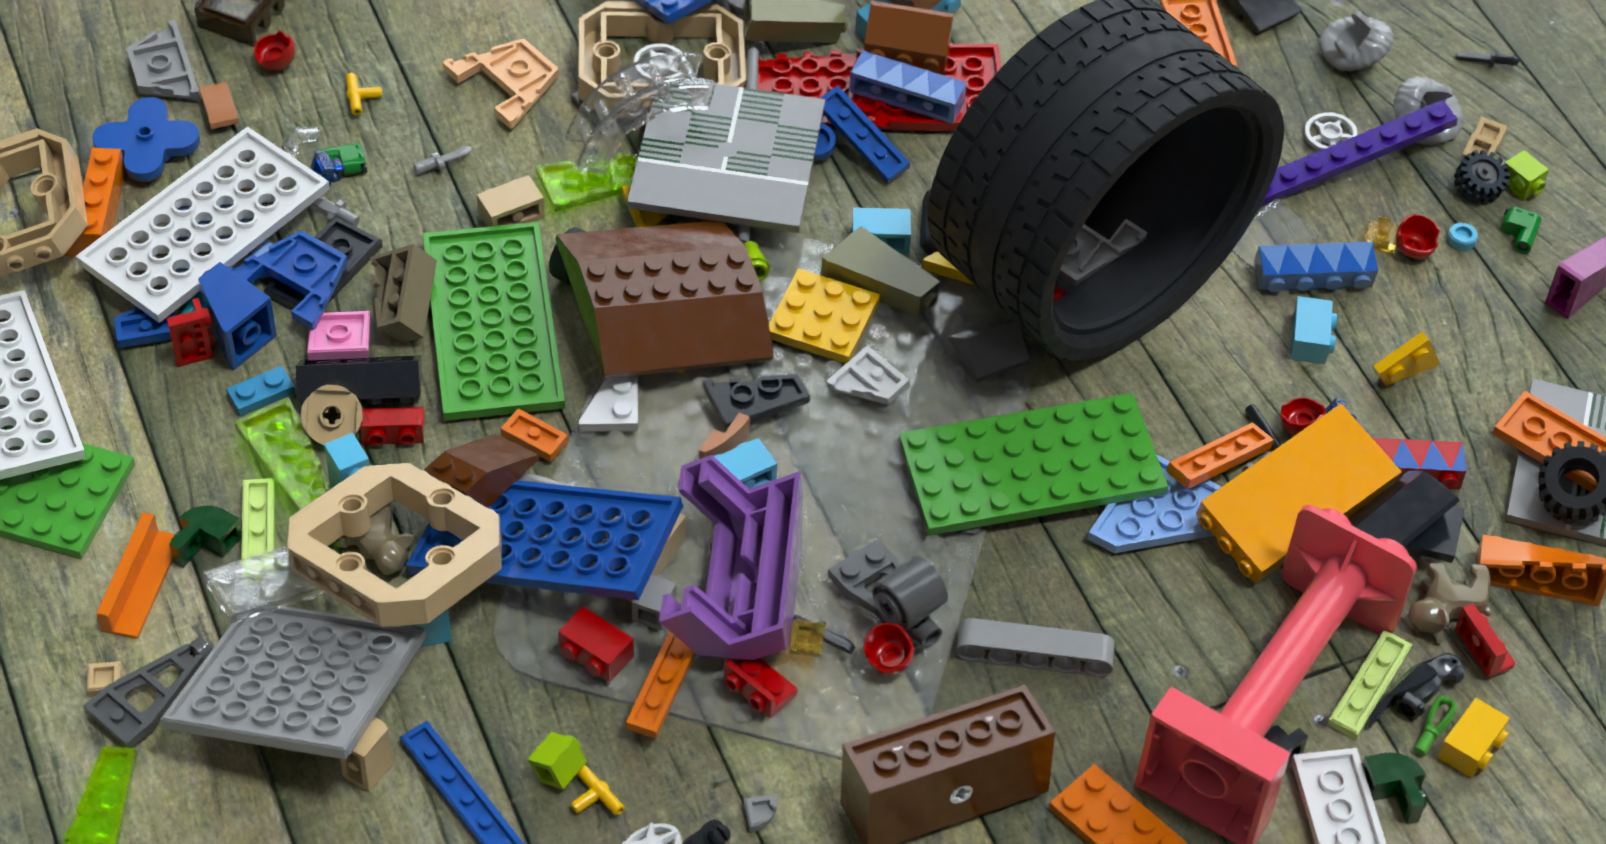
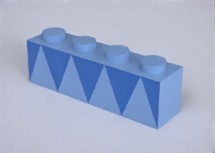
[849,51,967,124]
[1254,242,1378,292]

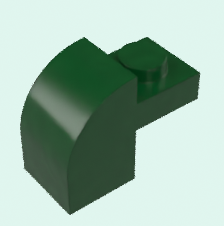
[169,506,242,568]
[1362,752,1426,825]

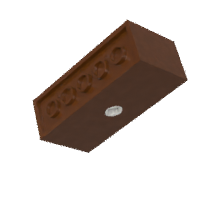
[840,685,1055,844]

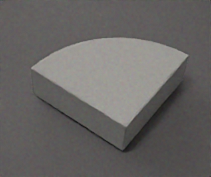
[744,794,777,833]

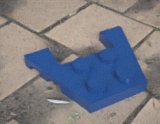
[228,230,348,330]

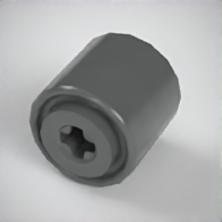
[872,556,948,631]

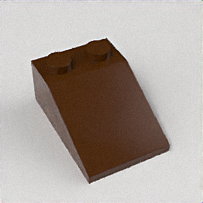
[424,434,540,508]

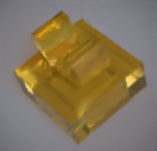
[1366,215,1397,253]
[789,620,825,657]

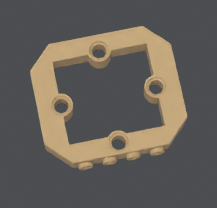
[578,1,746,118]
[0,128,88,277]
[287,463,502,627]

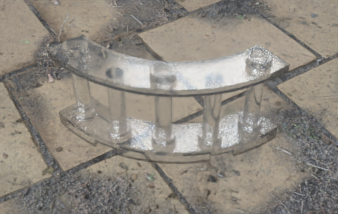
[566,52,716,174]

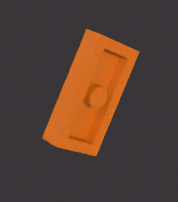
[500,408,568,462]

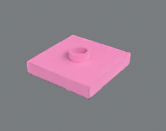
[307,311,371,360]

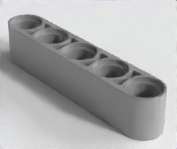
[956,618,1115,676]

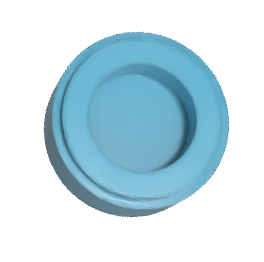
[1447,223,1478,251]

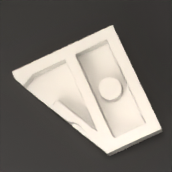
[826,345,910,405]
[579,376,638,432]

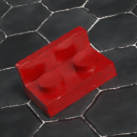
[166,298,216,367]
[360,407,425,446]
[1455,603,1515,678]
[724,658,798,719]

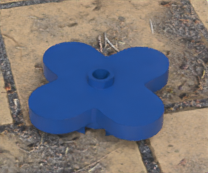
[92,97,200,182]

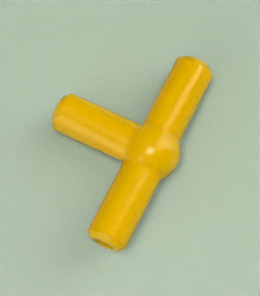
[345,73,382,115]
[571,765,624,815]

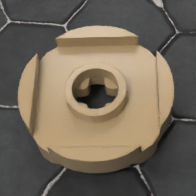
[301,385,364,445]

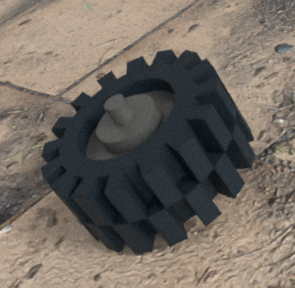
[1453,150,1510,205]

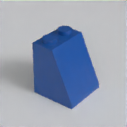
[198,262,277,371]

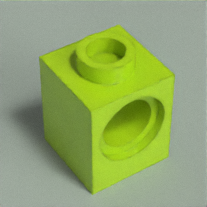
[1505,150,1549,201]

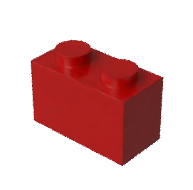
[558,606,634,682]

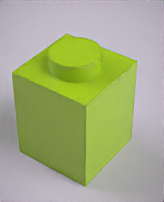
[527,732,587,789]

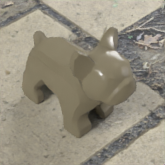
[339,504,414,575]
[1408,563,1492,644]

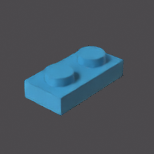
[226,366,296,417]

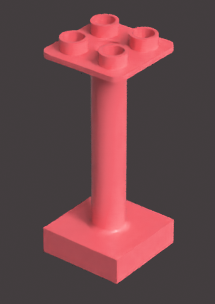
[1134,505,1417,844]

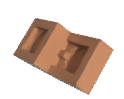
[199,82,239,129]
[699,412,750,459]

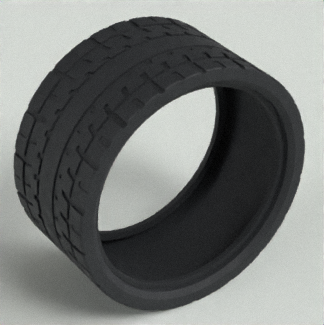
[927,0,1284,361]

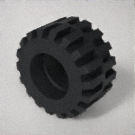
[1538,441,1606,526]

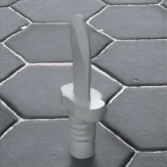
[413,146,472,175]
[312,196,360,226]

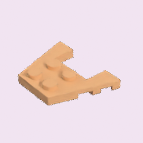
[442,38,559,129]

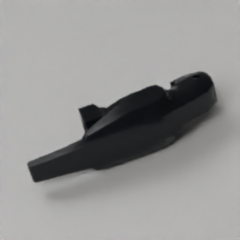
[1367,653,1466,727]

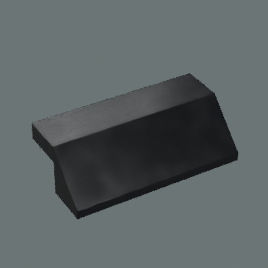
[1349,471,1460,547]

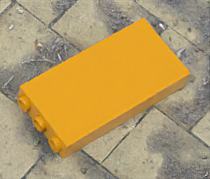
[1196,404,1402,584]

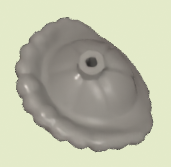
[1319,11,1394,71]
[1394,76,1464,146]

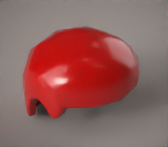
[254,30,296,71]
[1395,214,1440,259]
[1280,397,1326,436]
[863,622,914,676]

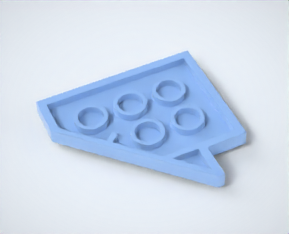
[1087,455,1222,553]

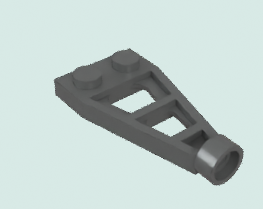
[828,539,942,648]
[83,637,212,750]

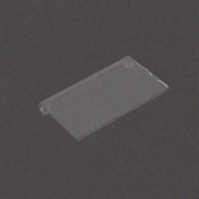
[1232,199,1319,273]

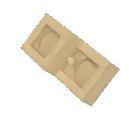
[1462,116,1508,158]

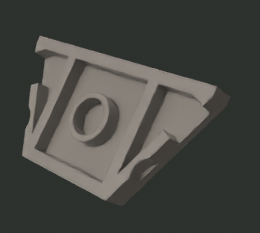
[126,19,200,100]

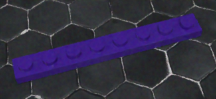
[1260,100,1458,207]

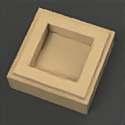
[87,661,123,697]

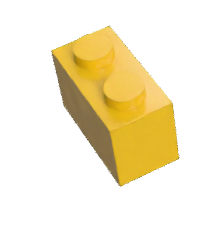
[1437,698,1510,779]

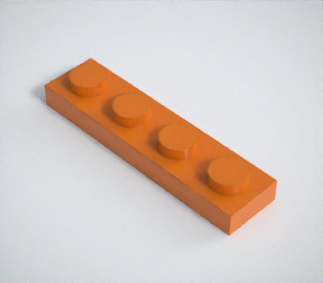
[1166,422,1274,489]
[626,631,696,739]

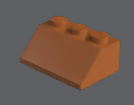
[864,1,953,75]

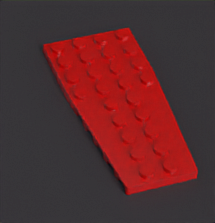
[757,43,1001,131]

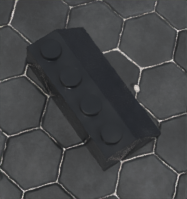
[296,355,422,404]

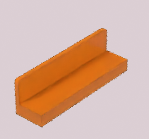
[96,512,175,639]

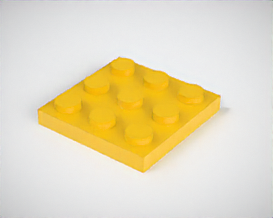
[769,268,880,364]

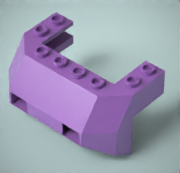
[659,455,803,660]

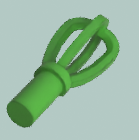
[1414,696,1457,756]

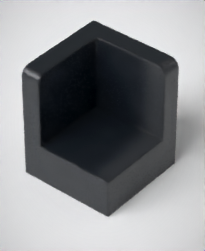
[1263,725,1308,765]

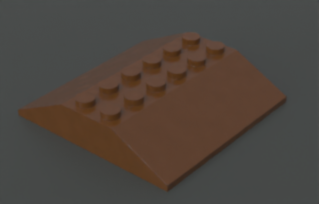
[555,221,774,378]

